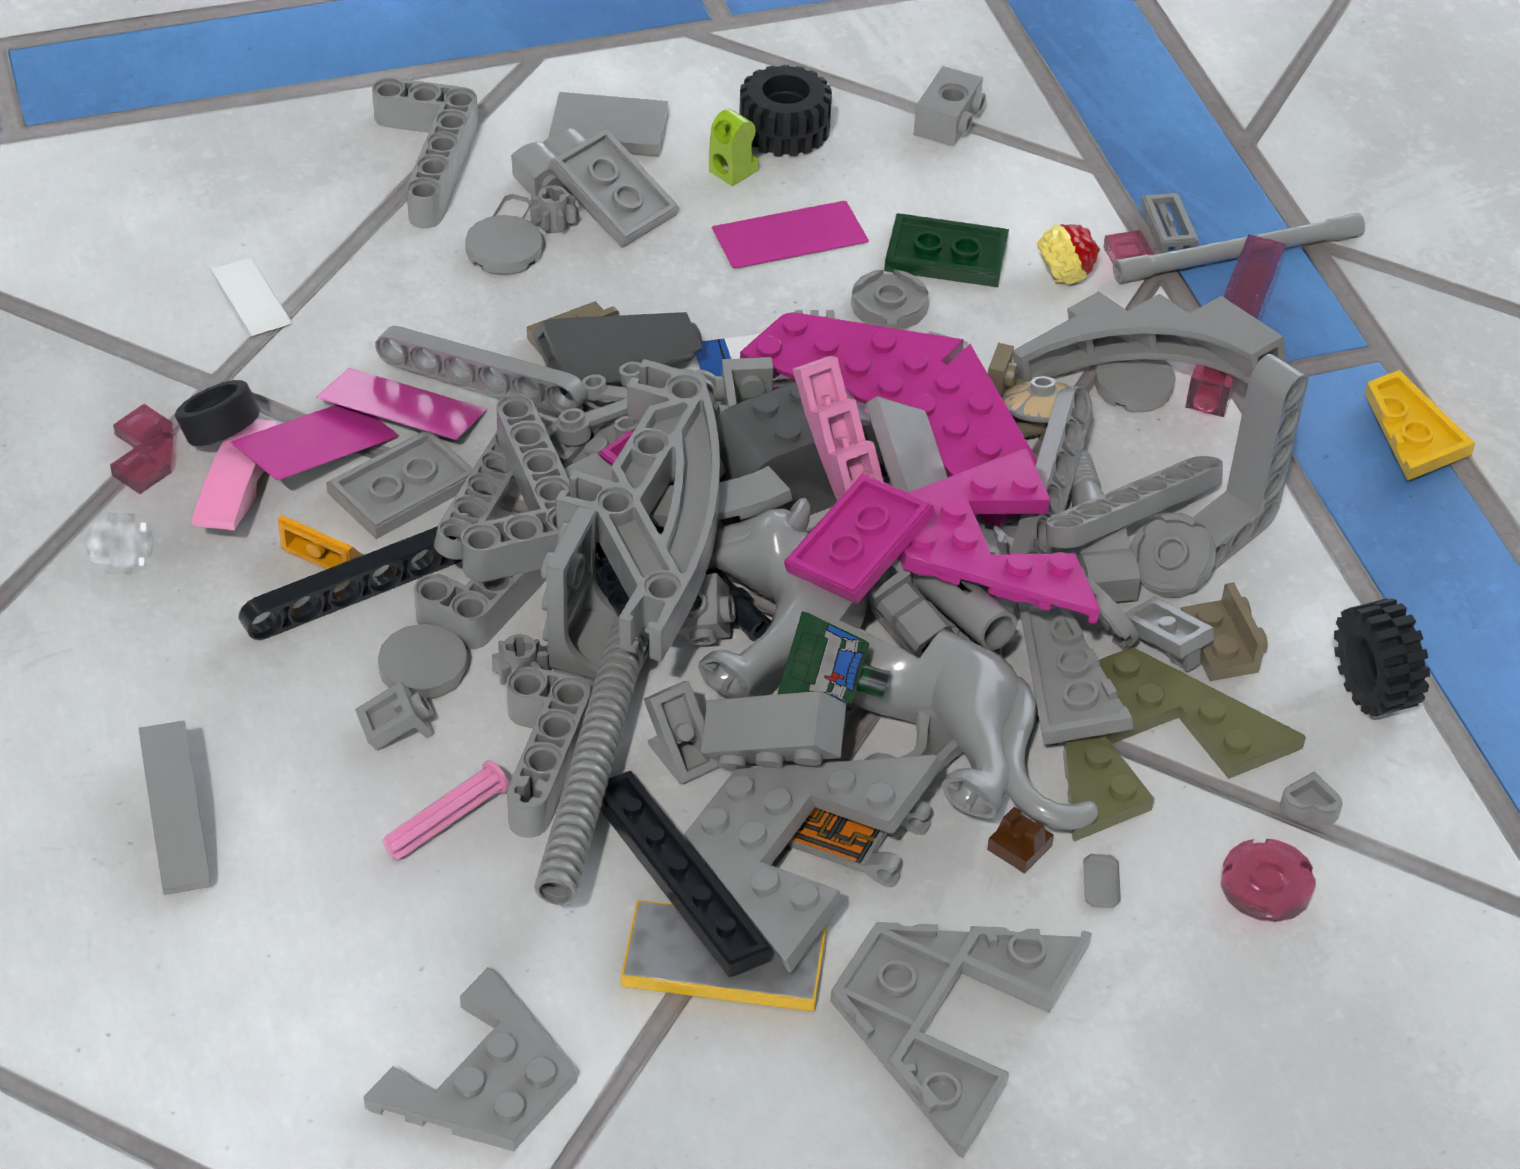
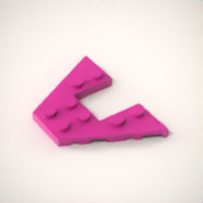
[899,449,1101,623]

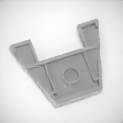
[363,967,576,1151]

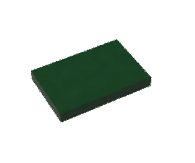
[884,213,1009,288]

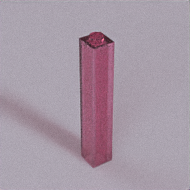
[1185,234,1286,417]

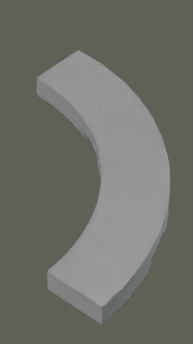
[564,452,792,527]

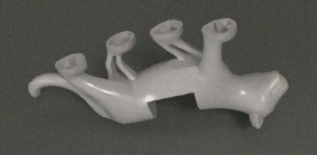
[698,498,1098,830]

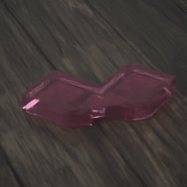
[110,404,174,494]

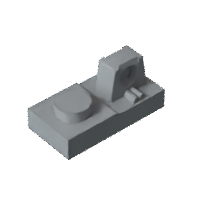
[1125,597,1214,671]

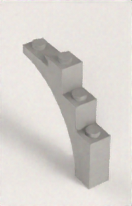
[1013,291,1286,383]

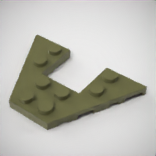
[1063,647,1306,842]

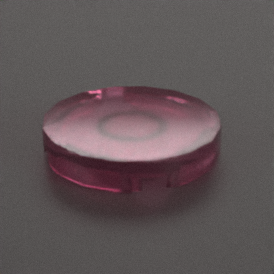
[1221,839,1316,922]

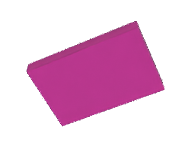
[784,473,935,604]

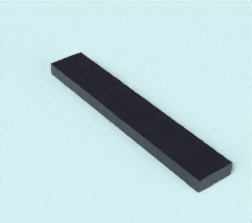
[600,771,772,977]

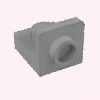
[355,681,434,750]

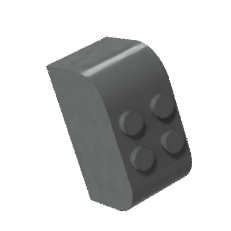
[715,382,885,526]

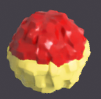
[1037,224,1100,285]

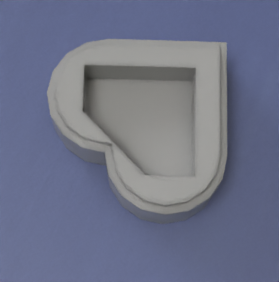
[1280,771,1343,825]

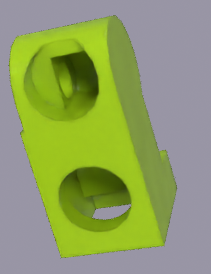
[709,108,759,187]

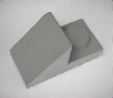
[643,681,719,784]

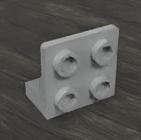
[713,357,773,417]

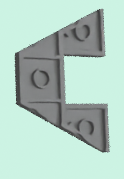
[684,755,941,973]
[830,922,1092,1158]

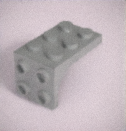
[541,506,650,679]

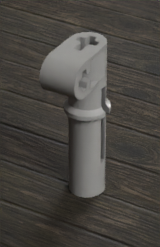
[898,557,1017,650]

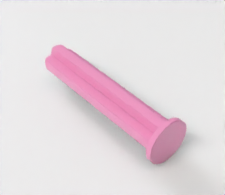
[382,760,509,860]

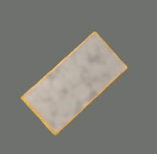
[621,900,827,1012]

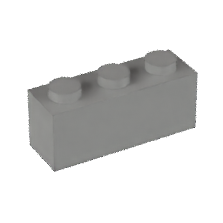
[701,691,846,770]

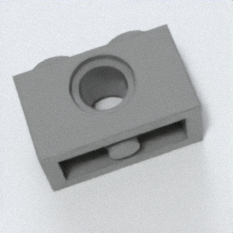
[913,66,986,147]

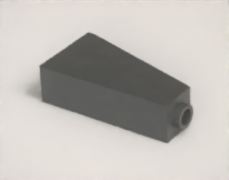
[532,312,703,401]

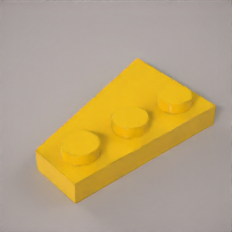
[1365,370,1475,481]

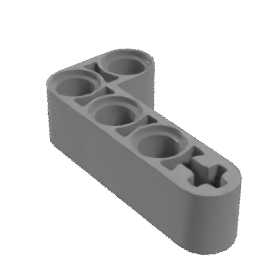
[414,569,546,650]
[507,666,591,838]

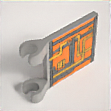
[786,800,931,887]

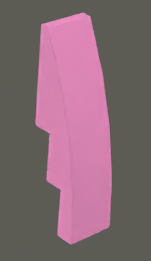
[792,356,883,501]
[192,419,278,530]

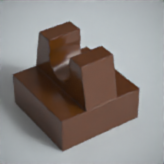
[987,807,1054,874]

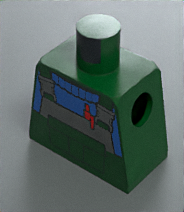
[777,611,890,711]

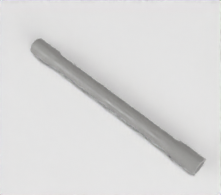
[1113,213,1365,283]

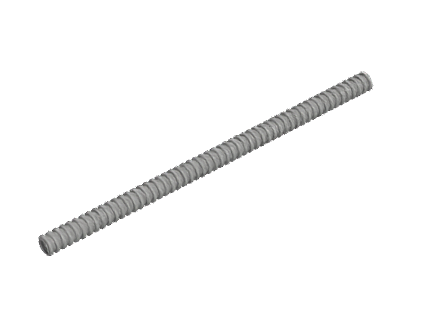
[534,370,716,905]

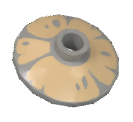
[1003,376,1071,423]

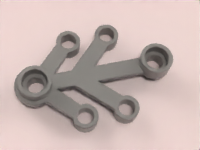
[556,362,707,446]

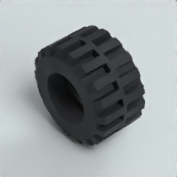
[739,65,832,156]

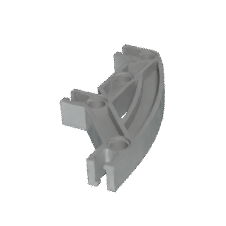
[555,359,720,662]

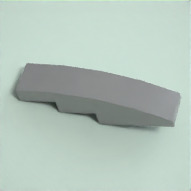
[138,720,212,895]

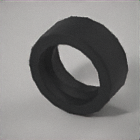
[175,380,260,446]

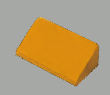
[278,515,363,569]

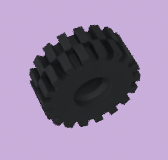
[1334,598,1430,717]

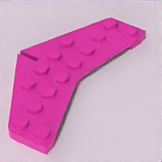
[740,312,1037,528]

